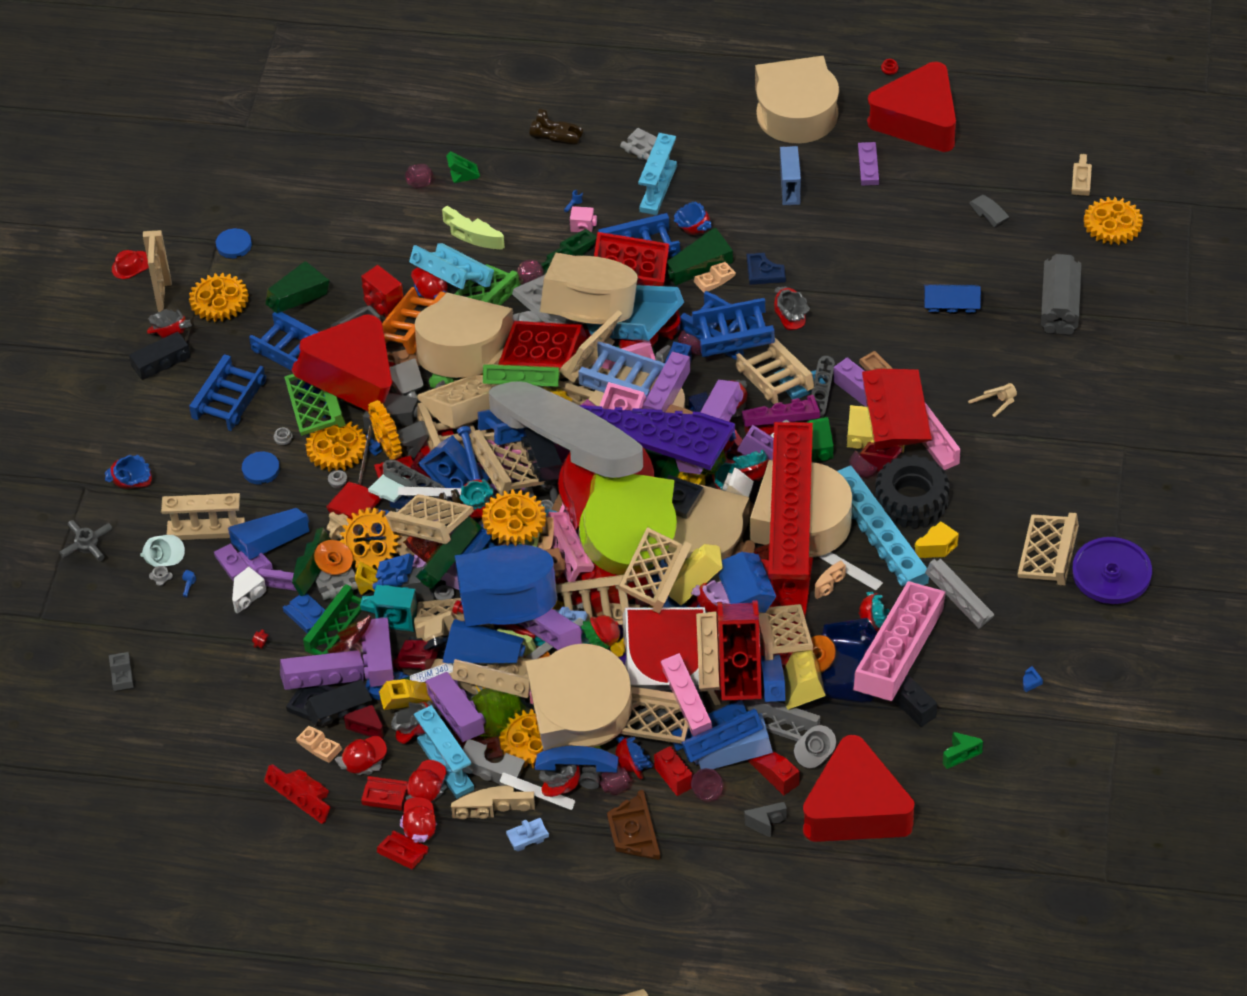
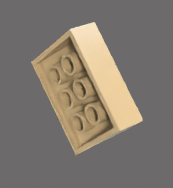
[417,375,501,429]

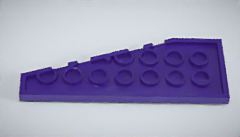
[579,405,735,470]

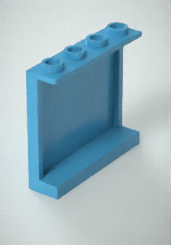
[586,285,684,341]

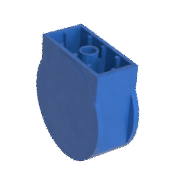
[455,544,557,627]

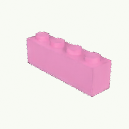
[661,653,712,737]

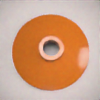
[314,540,353,575]
[811,635,836,672]

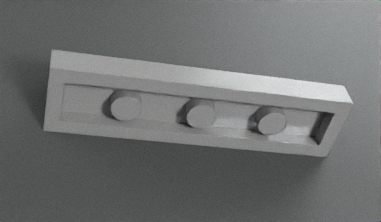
[925,559,994,629]
[742,696,820,741]

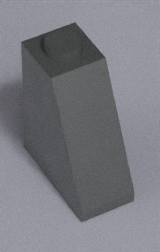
[363,392,418,430]

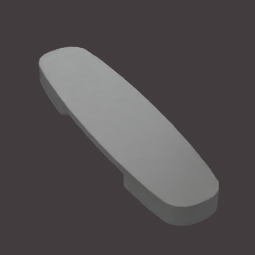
[489,381,643,478]

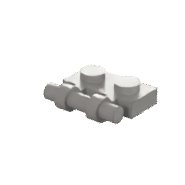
[620,128,657,160]
[315,567,358,600]

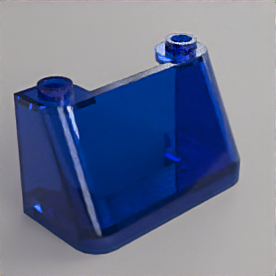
[821,618,877,702]

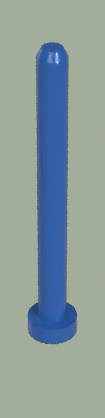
[457,426,481,480]

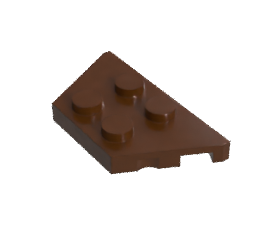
[607,790,660,860]

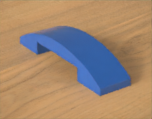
[535,746,618,773]

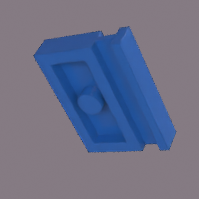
[283,593,325,634]

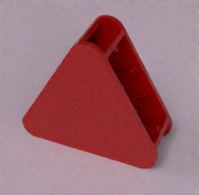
[867,62,956,152]
[292,314,392,412]
[803,735,914,842]

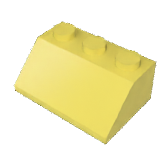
[847,405,905,453]
[668,544,722,606]
[783,650,826,710]

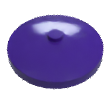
[1072,537,1152,604]

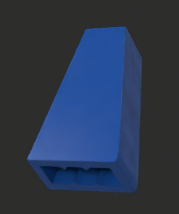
[228,508,310,560]
[443,619,526,663]
[761,655,786,702]

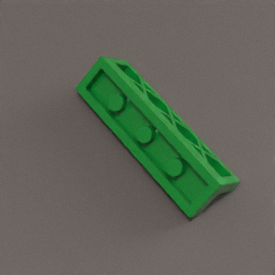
[303,584,362,655]

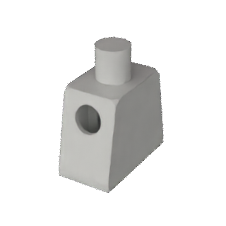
[389,358,423,402]

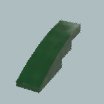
[533,229,597,278]
[292,527,331,596]

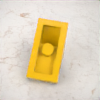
[355,562,378,595]

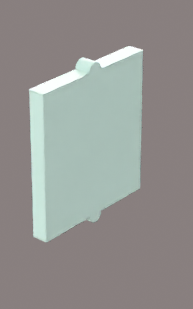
[368,474,405,503]

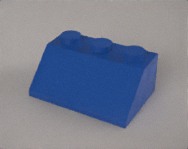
[924,285,981,312]
[418,435,489,502]
[718,552,777,613]

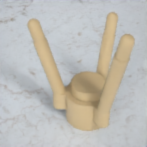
[968,383,1017,417]

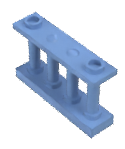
[579,341,665,398]

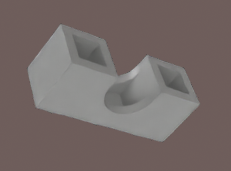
[463,739,525,789]

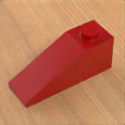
[747,751,800,796]

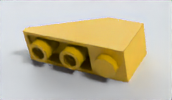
[379,679,433,710]

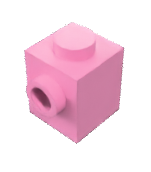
[570,206,597,232]

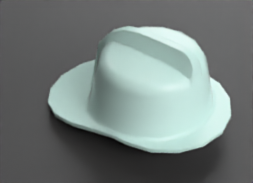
[140,535,185,567]

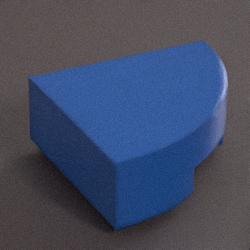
[1023,666,1043,692]

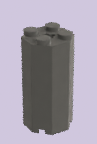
[1041,254,1081,334]

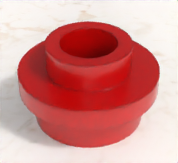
[881,59,898,75]
[252,629,268,649]

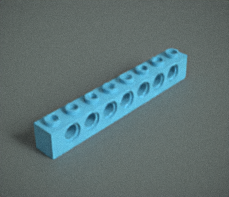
[837,465,929,587]

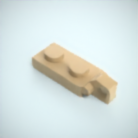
[1072,154,1092,196]

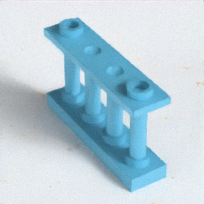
[638,133,677,215]
[409,243,494,289]
[414,705,474,799]

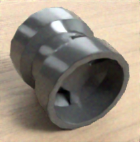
[579,765,602,789]

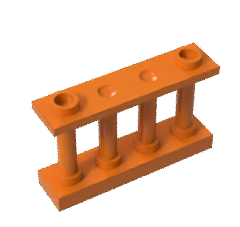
[382,287,446,354]

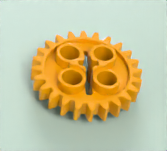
[1084,197,1143,245]
[189,273,248,322]
[368,400,402,460]
[305,421,367,472]
[482,489,546,546]
[340,508,402,569]
[499,709,545,768]

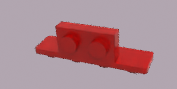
[264,764,330,824]

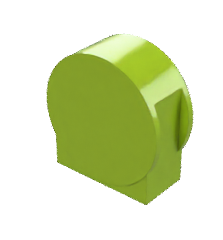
[579,473,677,575]

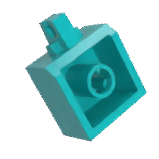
[360,585,418,632]

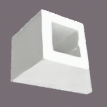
[722,468,754,497]
[232,567,267,614]

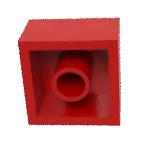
[361,265,404,318]

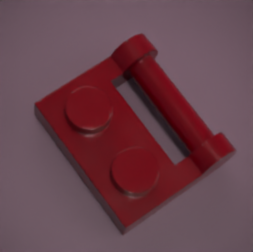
[392,640,441,671]

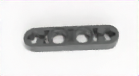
[811,356,835,419]
[383,459,445,499]

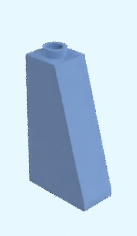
[780,146,801,205]
[695,713,773,772]

